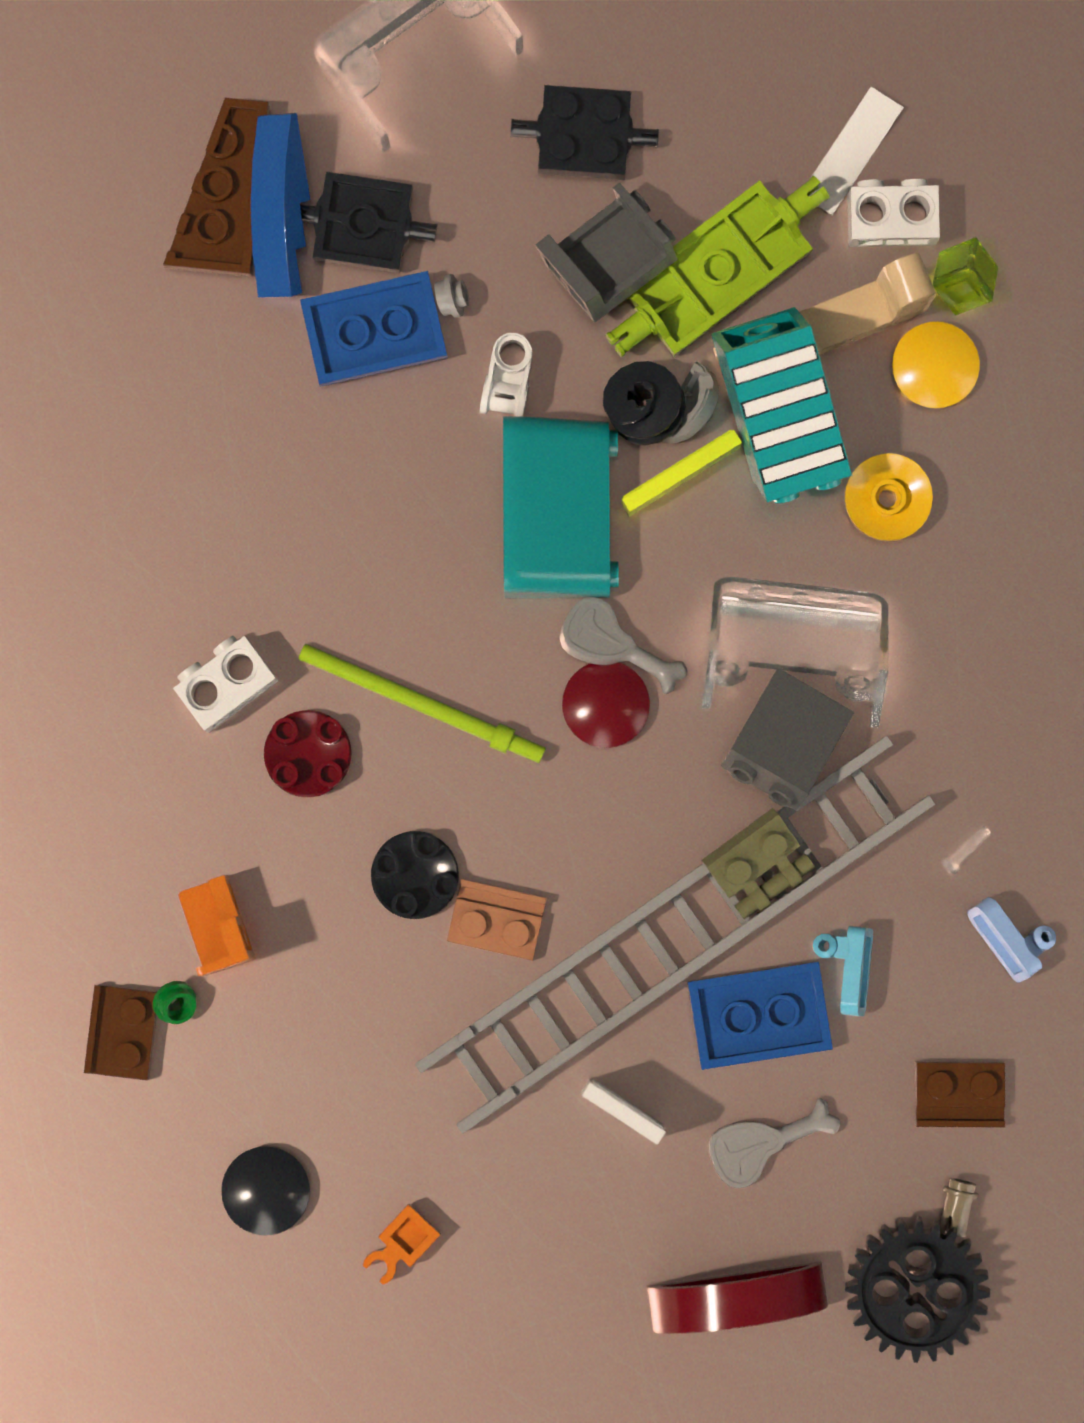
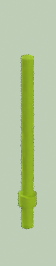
[298,643,546,763]

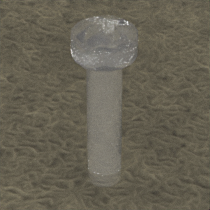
[942,826,991,875]

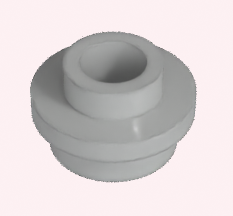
[434,274,469,318]

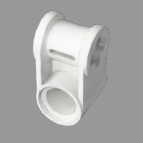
[480,333,532,416]

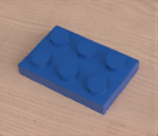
[300,271,448,387]
[687,962,833,1070]

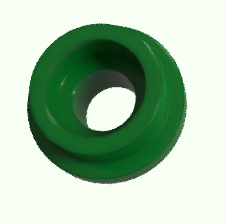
[153,981,196,1024]

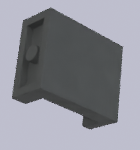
[535,183,678,323]
[721,668,854,810]

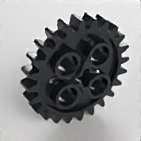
[845,1217,990,1363]

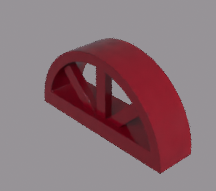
[647,1261,828,1333]

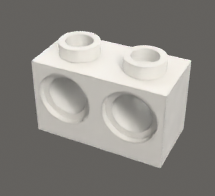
[847,179,940,247]
[173,636,278,733]

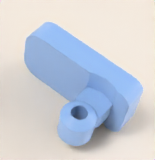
[967,897,1056,983]

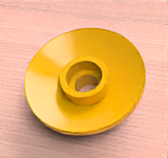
[845,453,933,541]

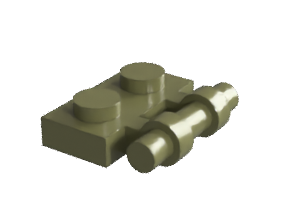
[701,808,815,920]

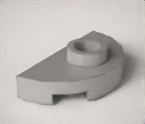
[661,361,719,444]

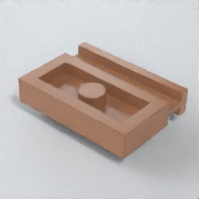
[447,879,547,961]

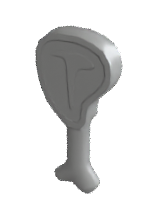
[559,597,688,694]
[708,1098,841,1188]

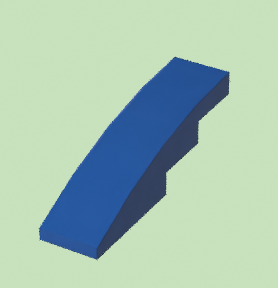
[251,113,310,297]

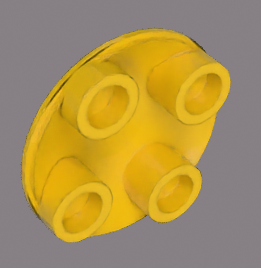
[892,321,980,408]

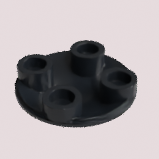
[371,831,459,919]
[221,1146,310,1235]

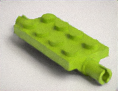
[605,176,830,357]

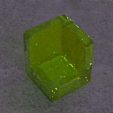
[933,237,998,316]

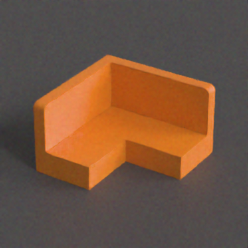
[178,875,256,977]

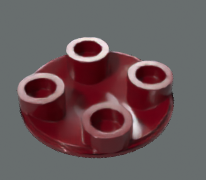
[562,662,650,748]
[264,710,352,798]

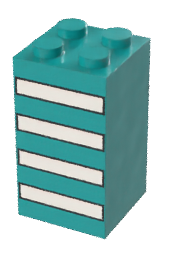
[711,307,852,503]

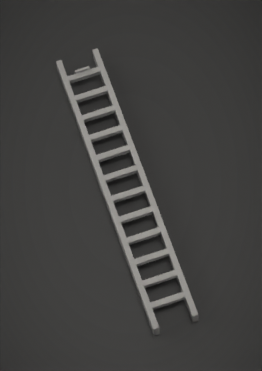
[415,736,935,1134]

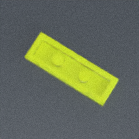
[621,429,742,517]

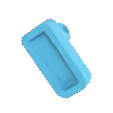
[813,926,873,1016]

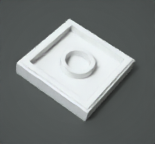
[581,1078,666,1145]

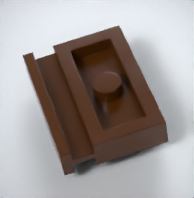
[84,985,157,1080]
[915,1062,1005,1128]

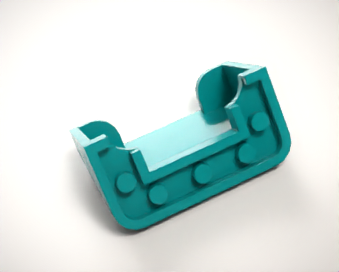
[503,416,619,599]

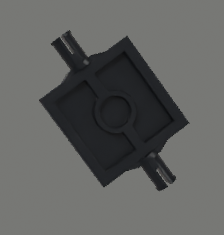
[510,85,659,180]
[300,172,437,273]

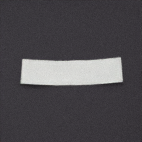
[809,86,904,215]

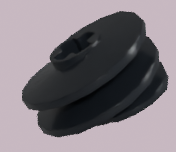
[603,361,686,446]

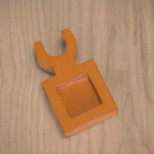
[362,1204,441,1285]

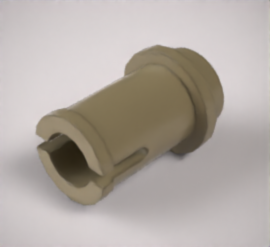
[940,1178,979,1237]

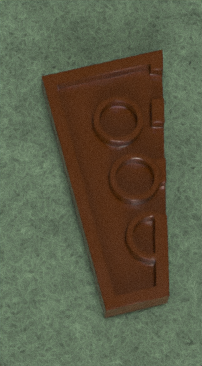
[163,98,269,277]

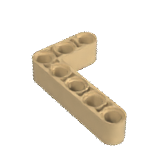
[713,253,936,366]

